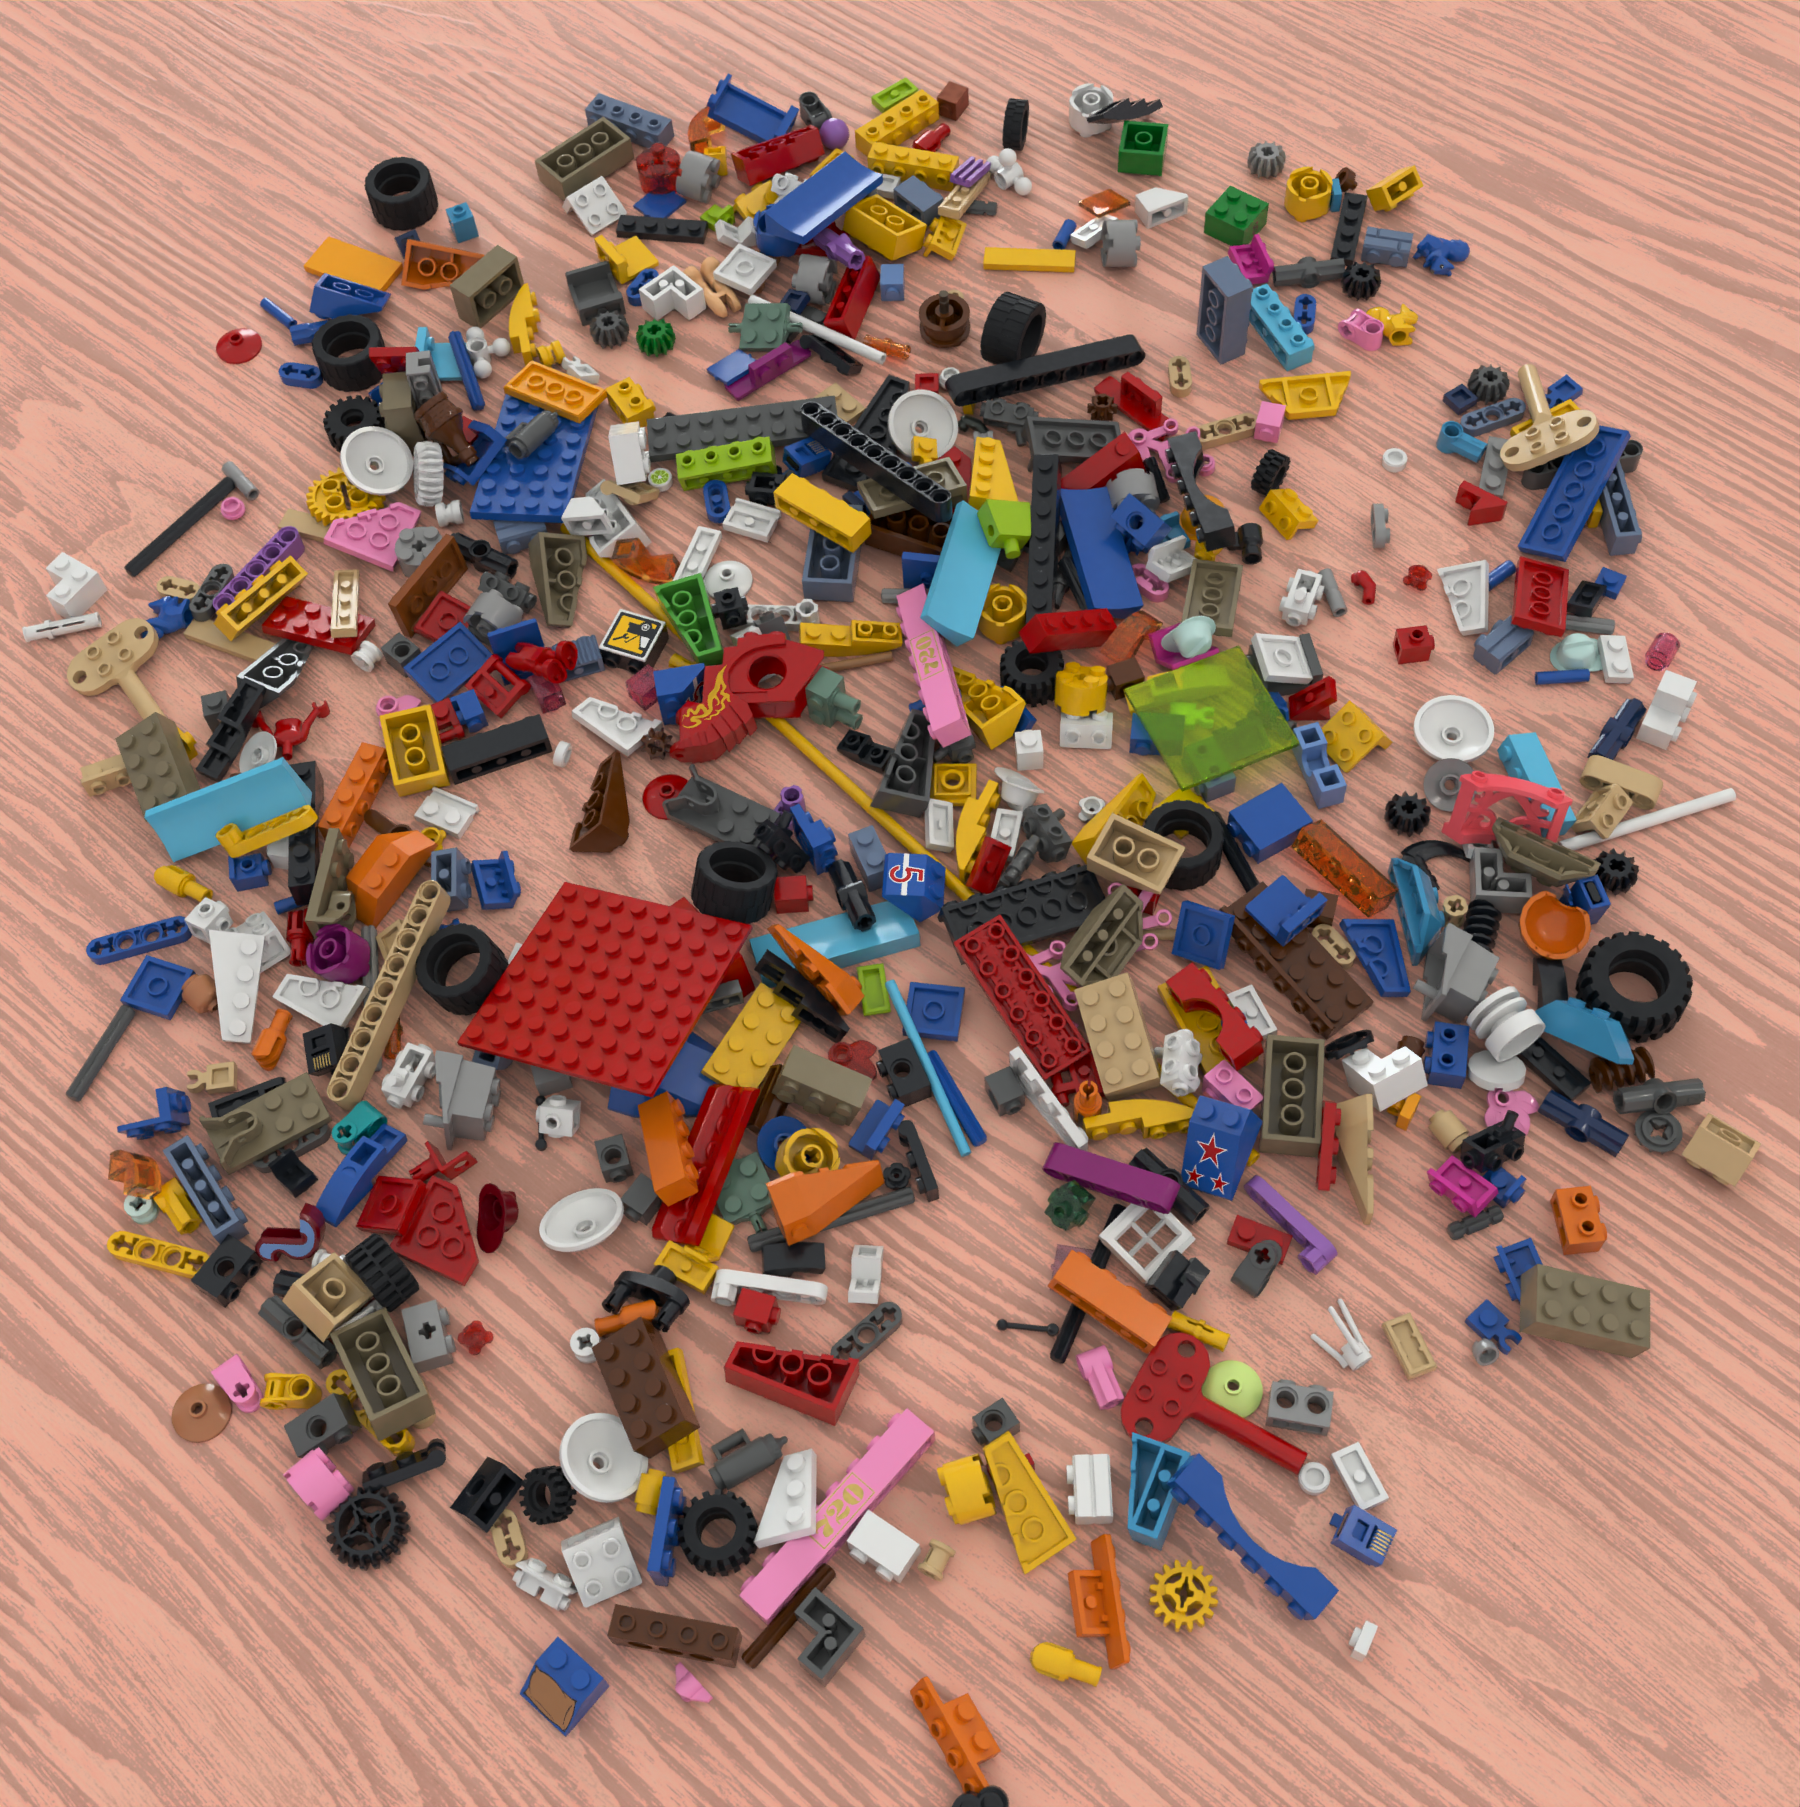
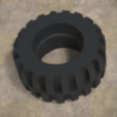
[1575,931,1693,1043]

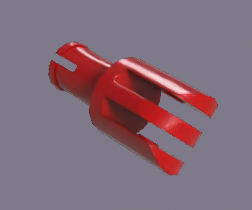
[912,123,951,152]
[286,908,314,967]

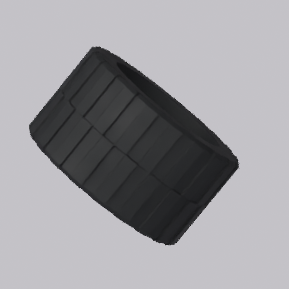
[364,157,438,231]
[980,292,1046,365]
[312,315,385,392]
[1143,800,1224,891]
[691,841,778,924]
[415,923,509,1016]

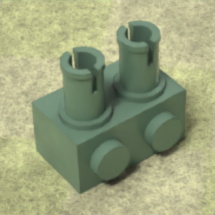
[805,666,863,730]

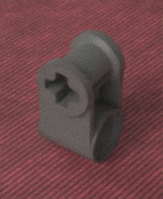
[799,92,832,130]
[1231,1239,1282,1298]

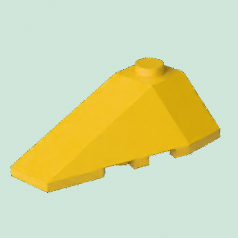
[953,666,1026,750]
[1072,773,1156,864]

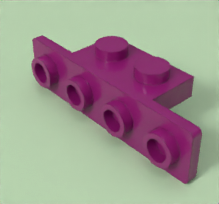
[724,340,811,401]

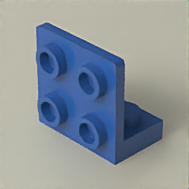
[487,618,545,686]
[1245,875,1328,947]

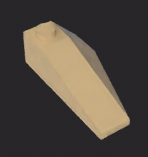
[1334,1094,1374,1225]

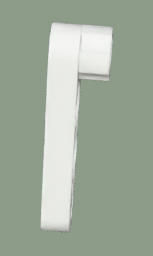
[730,599,820,632]
[711,1269,828,1307]

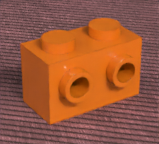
[1550,1186,1607,1255]

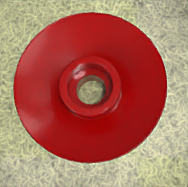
[216,328,262,364]
[643,774,688,820]

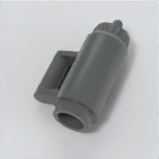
[505,410,559,459]
[708,1428,788,1490]

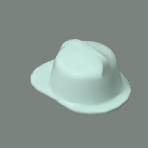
[1161,616,1216,658]
[1550,633,1603,672]

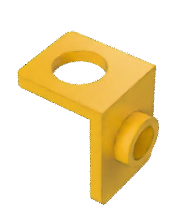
[683,1213,734,1263]

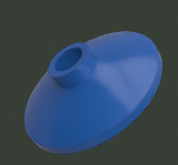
[757,1116,810,1172]

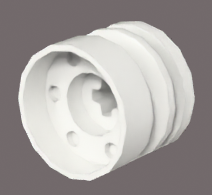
[1466,986,1546,1062]

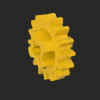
[1149,1560,1218,1632]

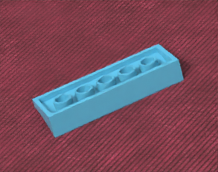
[920,500,1001,647]
[144,757,312,862]
[749,901,921,988]

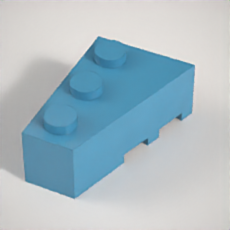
[1127,1432,1191,1551]

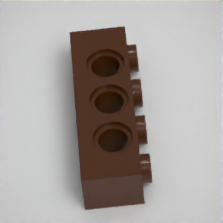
[607,1604,742,1668]

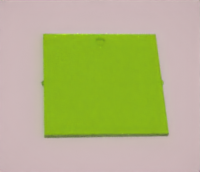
[1124,645,1299,792]

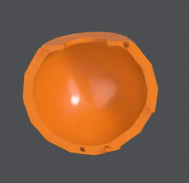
[1518,891,1591,960]

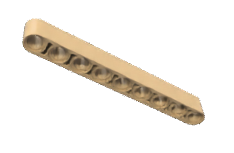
[327,880,451,1110]

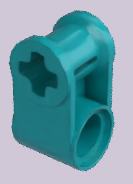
[332,1101,388,1155]

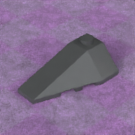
[236,638,314,709]

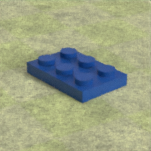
[403,622,493,703]
[647,1476,687,1587]

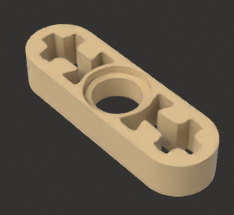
[1197,413,1257,450]

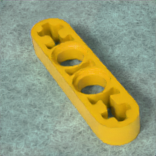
[107,1231,210,1279]

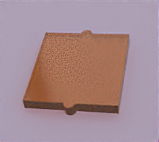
[1078,189,1130,218]

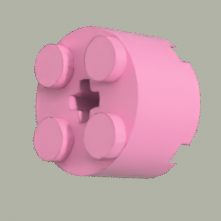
[283,1447,355,1521]

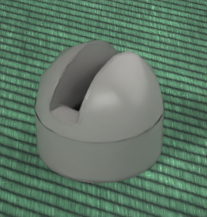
[1472,1338,1499,1366]

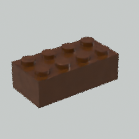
[865,508,954,557]
[591,1316,700,1458]

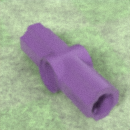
[813,228,865,270]

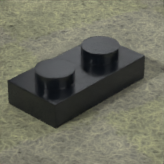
[1567,580,1607,618]

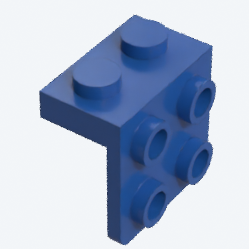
[117,1087,191,1140]

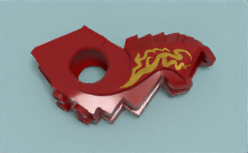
[669,631,829,763]

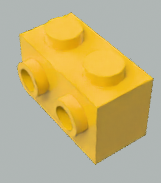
[1366,165,1424,212]
[605,377,656,428]

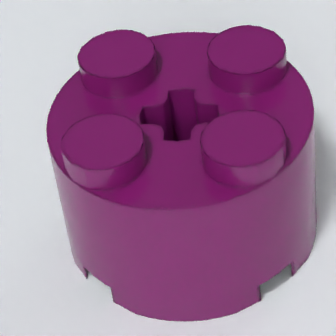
[306,923,370,984]

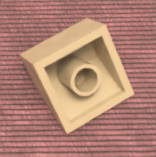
[1682,1113,1761,1187]
[282,1252,373,1342]

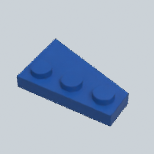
[1339,919,1411,997]

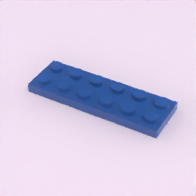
[1518,424,1631,562]

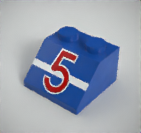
[653,663,705,725]
[882,853,946,922]

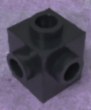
[711,587,749,630]

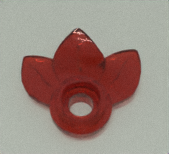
[828,1040,877,1080]

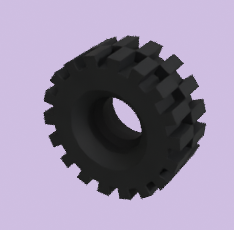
[323,395,386,453]

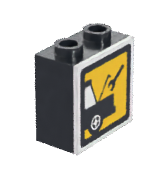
[599,609,669,677]

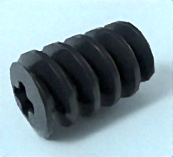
[1463,899,1502,953]

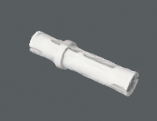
[22,612,102,642]

